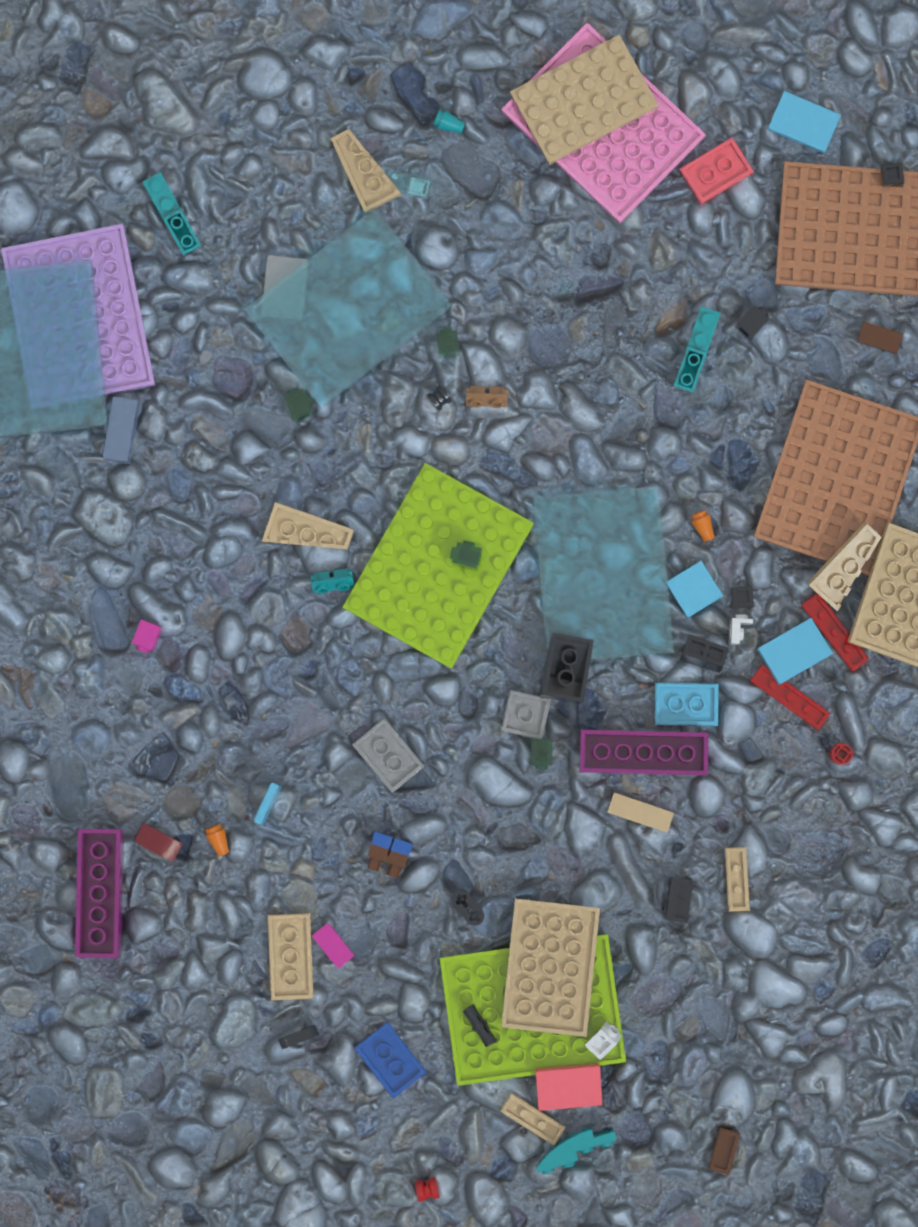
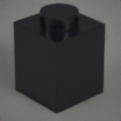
[735,305,769,341]

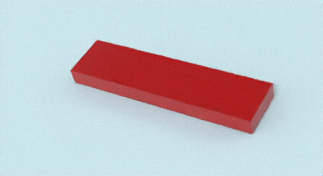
[801,593,869,672]
[750,664,831,731]

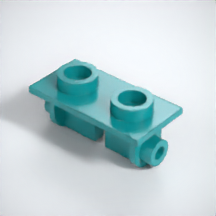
[310,568,354,594]

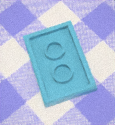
[767,91,841,154]
[757,618,833,685]
[655,683,719,726]

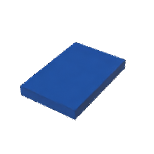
[354,1021,427,1099]

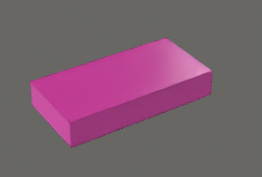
[312,922,355,969]

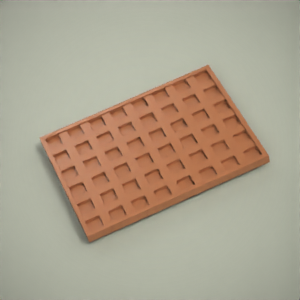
[775,161,918,297]
[753,380,918,576]

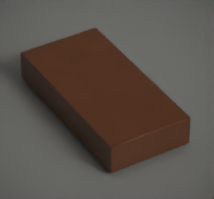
[857,321,903,355]
[708,1127,741,1175]

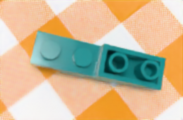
[143,172,201,255]
[674,306,721,392]
[536,1127,617,1175]

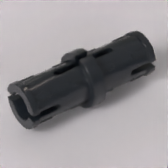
[462,1004,497,1047]

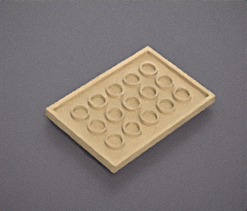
[510,34,659,165]
[848,523,918,668]
[501,898,600,1037]

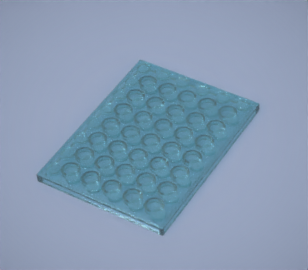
[244,208,452,409]
[0,260,108,438]
[533,486,674,660]

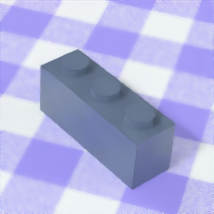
[100,396,140,465]

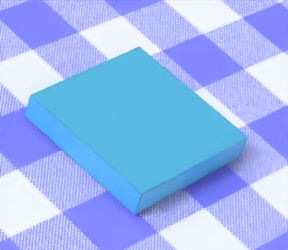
[665,561,723,618]
[254,783,282,825]

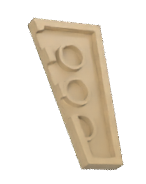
[331,129,403,213]
[262,502,355,550]
[807,522,881,611]

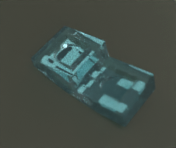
[390,170,433,199]

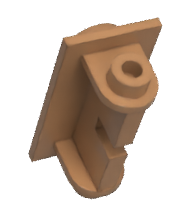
[466,385,508,408]

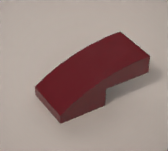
[133,822,183,862]

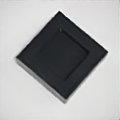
[880,162,905,187]
[731,586,754,609]

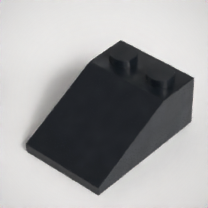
[538,633,594,704]

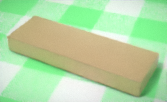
[607,793,674,833]
[724,847,750,912]
[500,1092,566,1146]

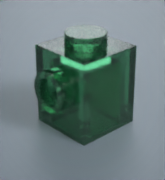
[436,328,460,358]
[284,388,314,422]
[450,540,483,571]
[531,739,553,770]

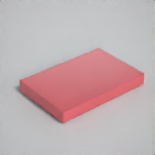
[679,137,754,205]
[535,1063,602,1111]

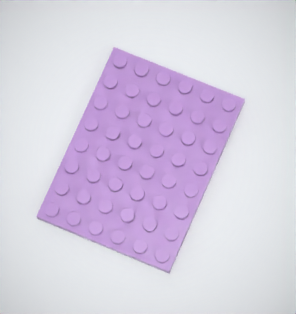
[1,224,155,410]

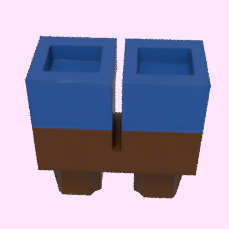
[368,831,413,878]

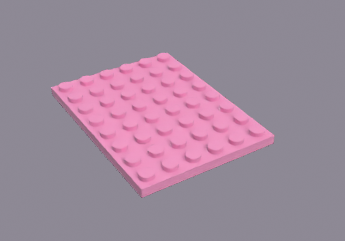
[501,23,706,224]

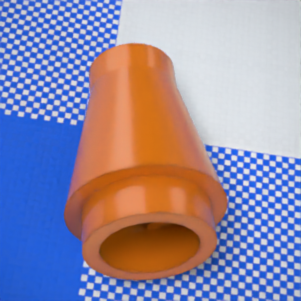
[690,509,715,542]
[205,823,230,856]

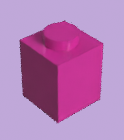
[132,620,163,653]

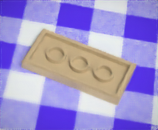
[268,913,314,1000]

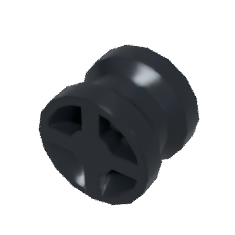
[426,385,452,411]

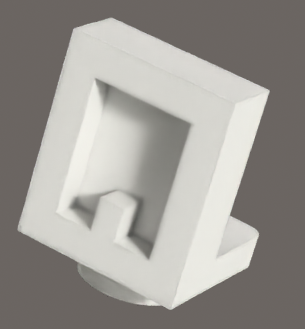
[729,615,753,645]
[585,1021,621,1060]

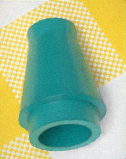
[433,110,465,134]

